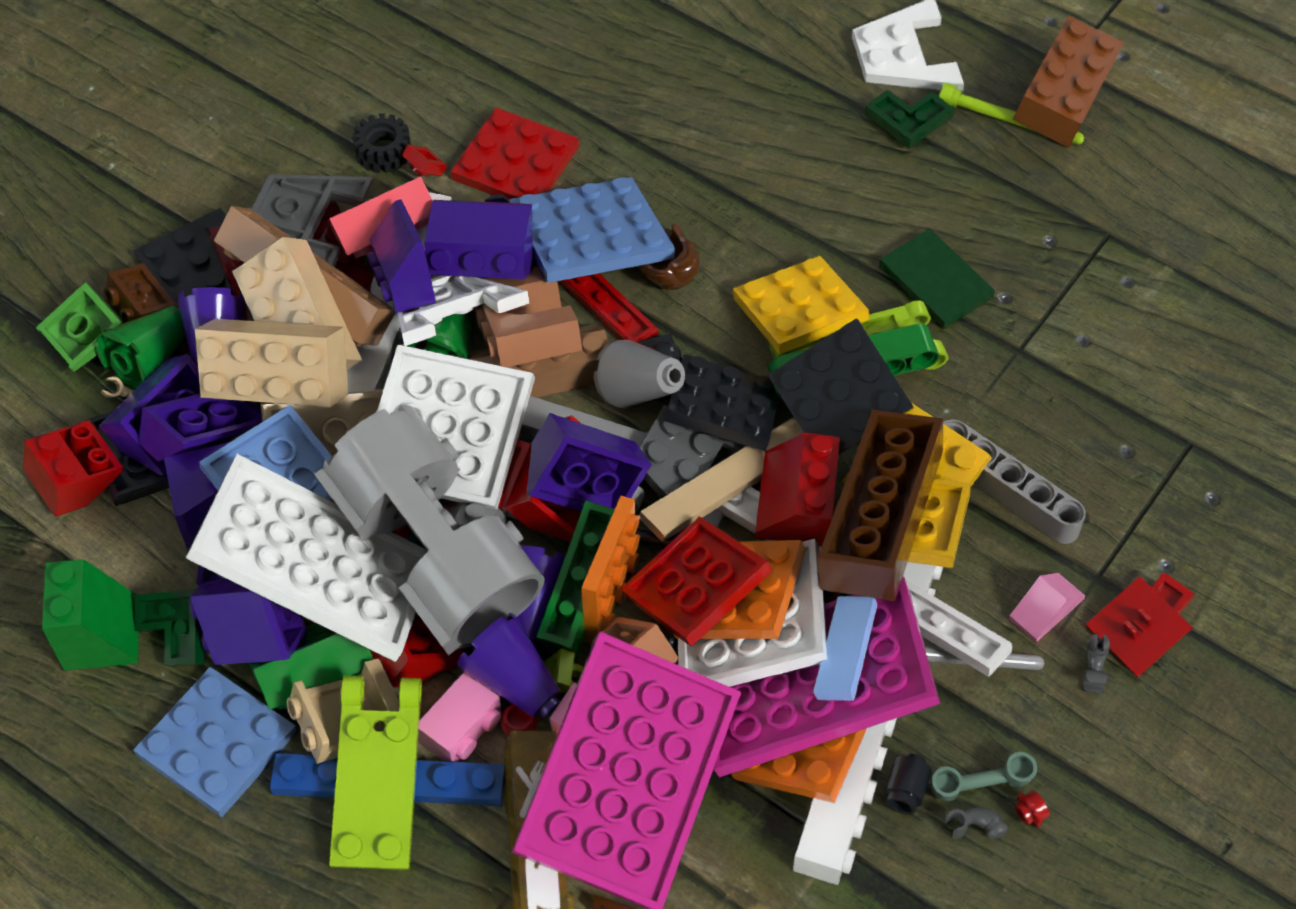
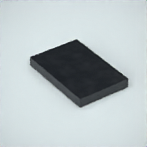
[86,411,169,506]

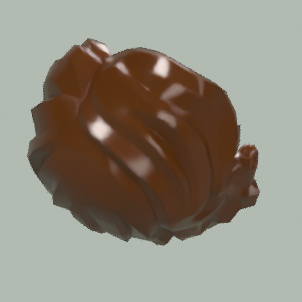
[638,224,700,290]

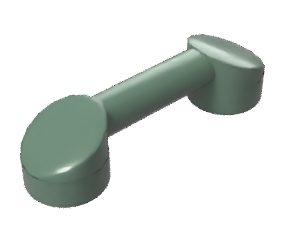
[930,752,1037,802]

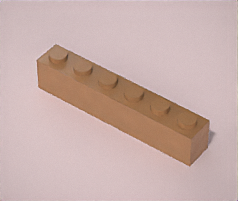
[214,206,395,347]

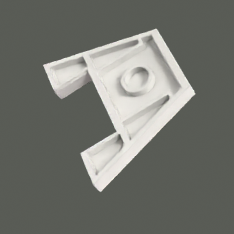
[852,0,964,93]
[397,275,529,346]

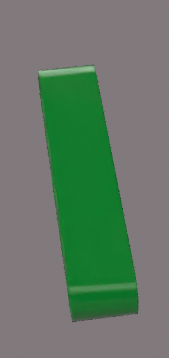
[768,324,939,400]

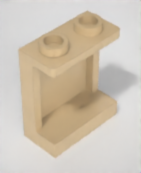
[287,658,400,764]

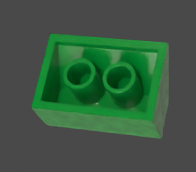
[248,622,373,710]

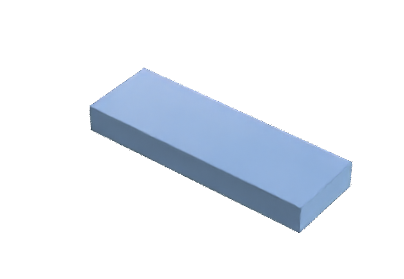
[813,596,878,701]

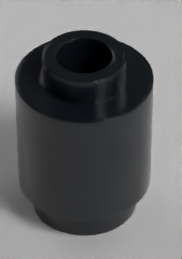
[884,753,931,814]

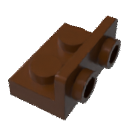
[103,263,177,323]

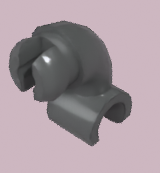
[1083,633,1110,694]
[944,807,1007,839]

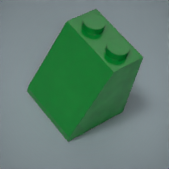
[42,559,140,671]

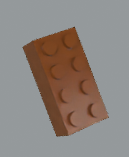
[1013,15,1124,147]

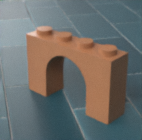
[473,267,582,367]

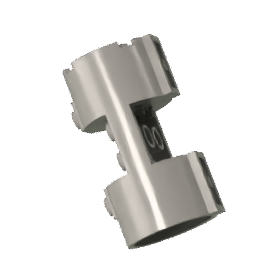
[314,405,545,655]

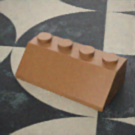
[468,323,609,398]

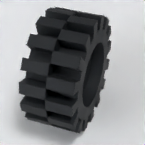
[352,113,411,173]

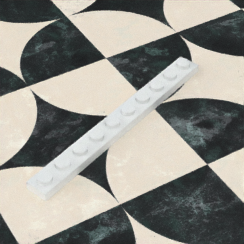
[717,487,1012,677]

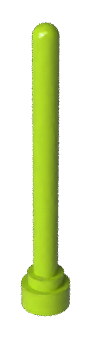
[939,82,1084,145]

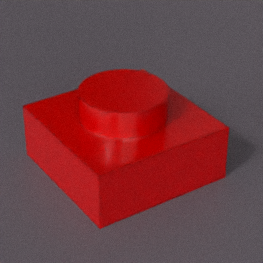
[402,145,447,176]
[1151,572,1194,615]

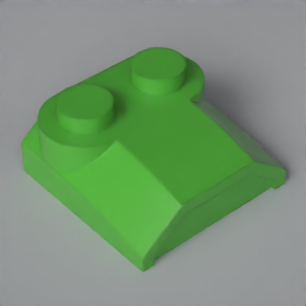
[36,282,124,372]

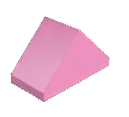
[1009,573,1085,643]

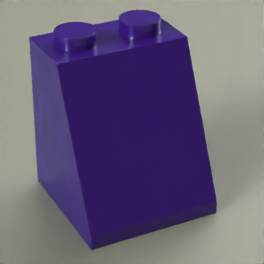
[164,442,230,552]
[190,578,307,665]

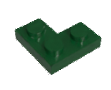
[865,90,954,149]
[135,589,204,667]

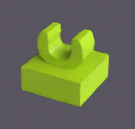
[544,648,583,694]

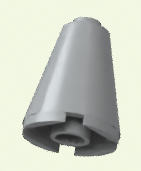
[594,340,685,408]

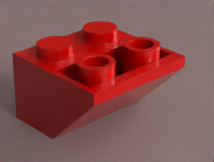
[23,420,123,517]

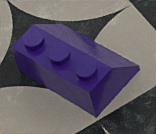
[367,199,436,313]
[425,200,533,279]
[99,354,200,475]
[139,394,262,462]
[527,413,652,512]

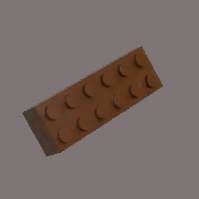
[818,409,943,601]

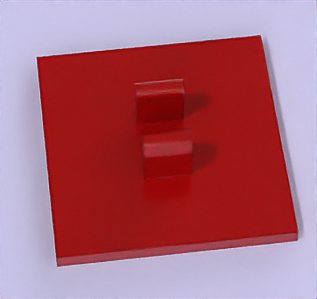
[1085,576,1193,678]

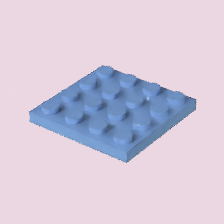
[509,177,675,283]

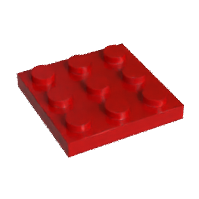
[450,107,579,200]
[620,516,773,647]

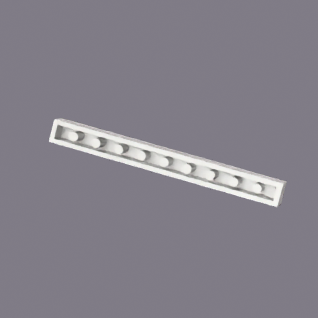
[793,562,943,885]

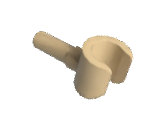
[101,377,134,398]

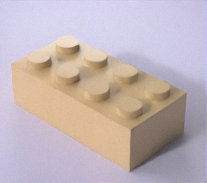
[232,237,362,370]
[195,319,348,407]

